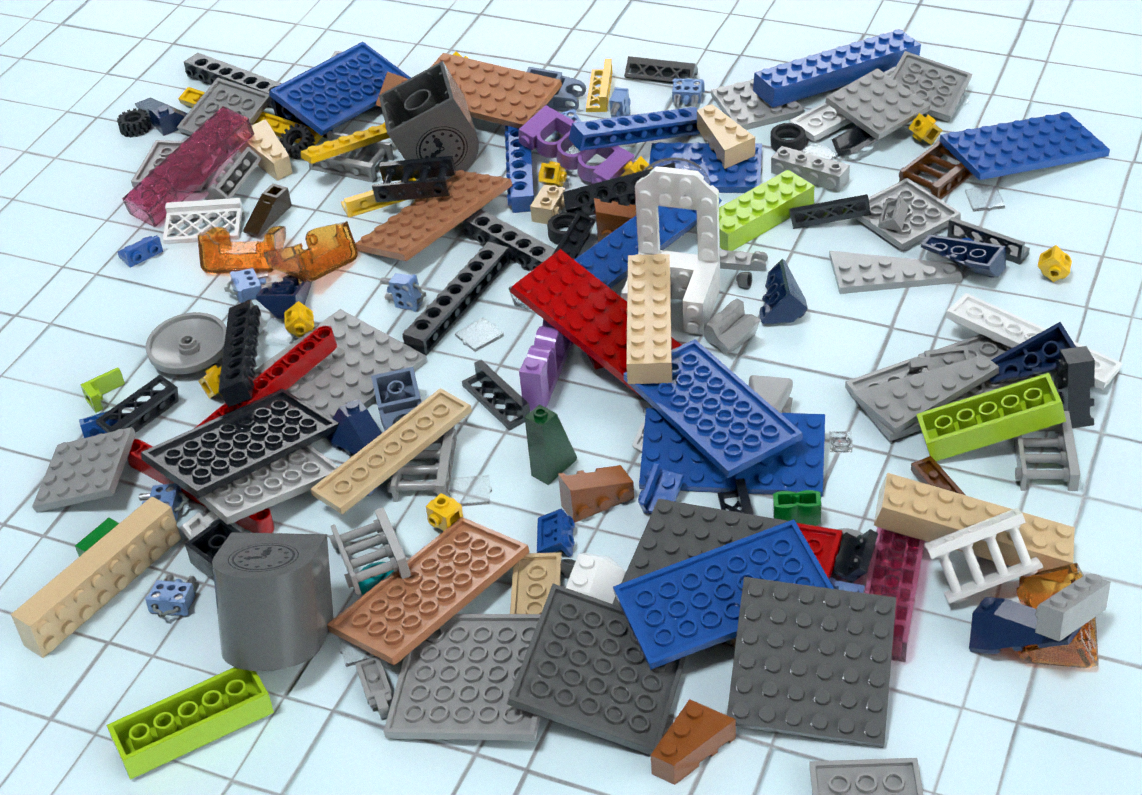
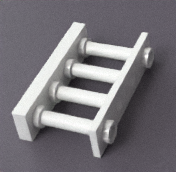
[924,508,1043,604]

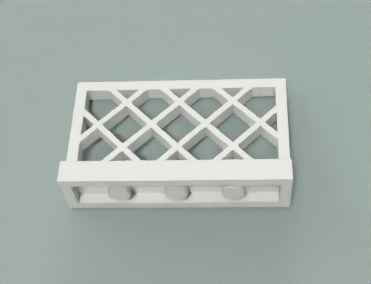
[163,198,244,244]

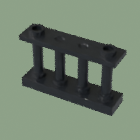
[372,156,456,203]

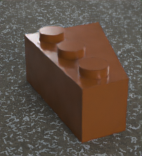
[594,198,636,242]
[558,465,635,523]
[650,699,736,785]

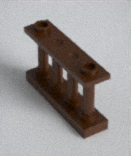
[899,141,973,200]

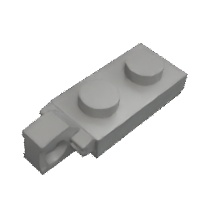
[907,345,970,373]
[355,657,393,719]

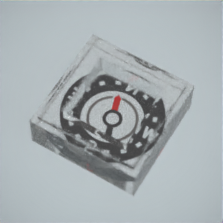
[829,431,853,453]

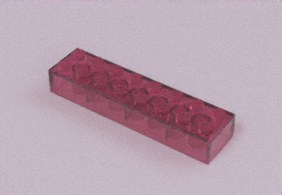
[122,106,254,227]
[864,527,926,662]

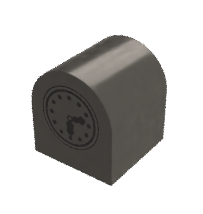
[379,61,479,179]
[212,532,334,671]

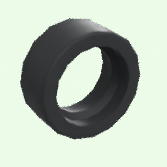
[770,123,806,151]
[547,212,577,245]

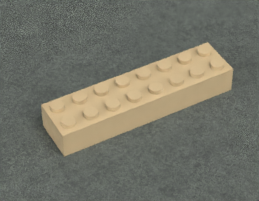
[627,254,672,384]
[874,473,1075,581]
[11,497,181,658]

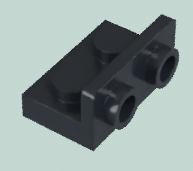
[832,529,878,583]

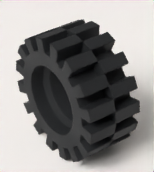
[117,108,151,138]
[280,124,315,159]

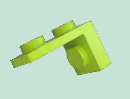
[80,367,125,413]

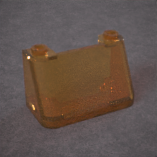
[263,221,358,282]
[197,226,286,274]
[1017,563,1099,668]

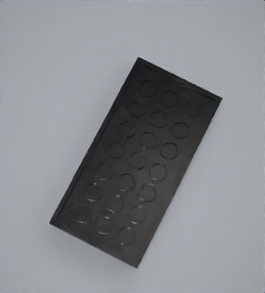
[141,389,339,499]

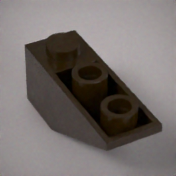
[243,183,292,237]

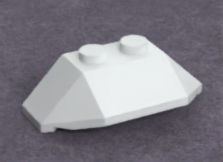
[566,553,626,604]

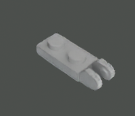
[720,249,768,271]

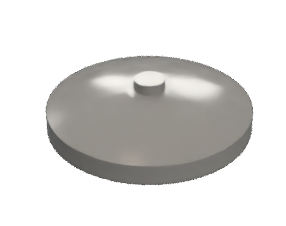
[146,312,226,374]

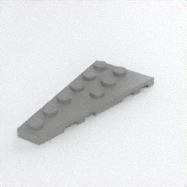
[829,250,962,294]
[852,355,999,435]

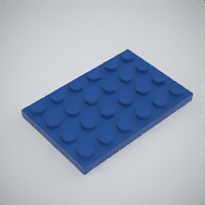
[649,142,762,193]

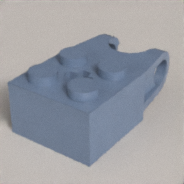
[526,67,586,111]
[371,367,422,431]

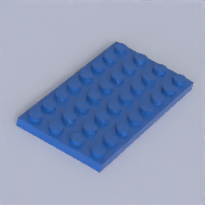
[269,41,411,136]
[939,112,1110,180]
[623,339,803,478]
[639,408,825,497]
[613,519,834,670]

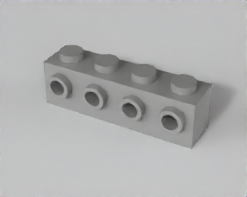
[771,146,850,192]
[205,147,262,200]
[1035,573,1111,641]

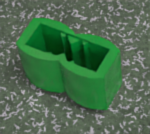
[773,490,822,526]

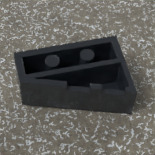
[1054,346,1095,429]

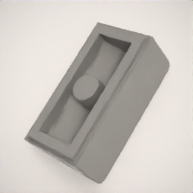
[878,197,908,230]

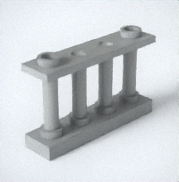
[308,131,394,183]
[1013,411,1080,491]
[388,426,457,502]
[329,507,411,595]

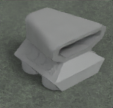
[703,298,760,356]
[749,375,793,413]

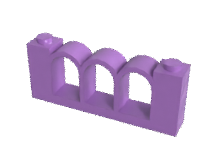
[519,105,635,184]
[519,319,573,411]

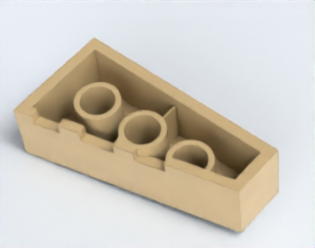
[697,104,755,169]
[235,119,293,181]

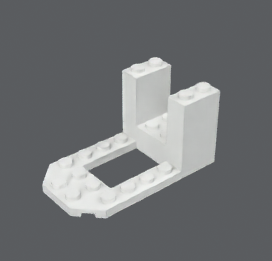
[622,166,720,335]

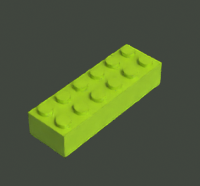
[719,170,815,251]
[916,373,1066,461]
[106,667,274,780]

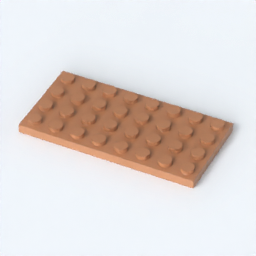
[431,53,562,129]
[354,170,513,261]
[327,517,530,665]

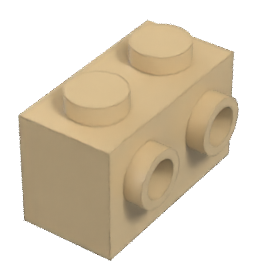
[530,184,565,224]

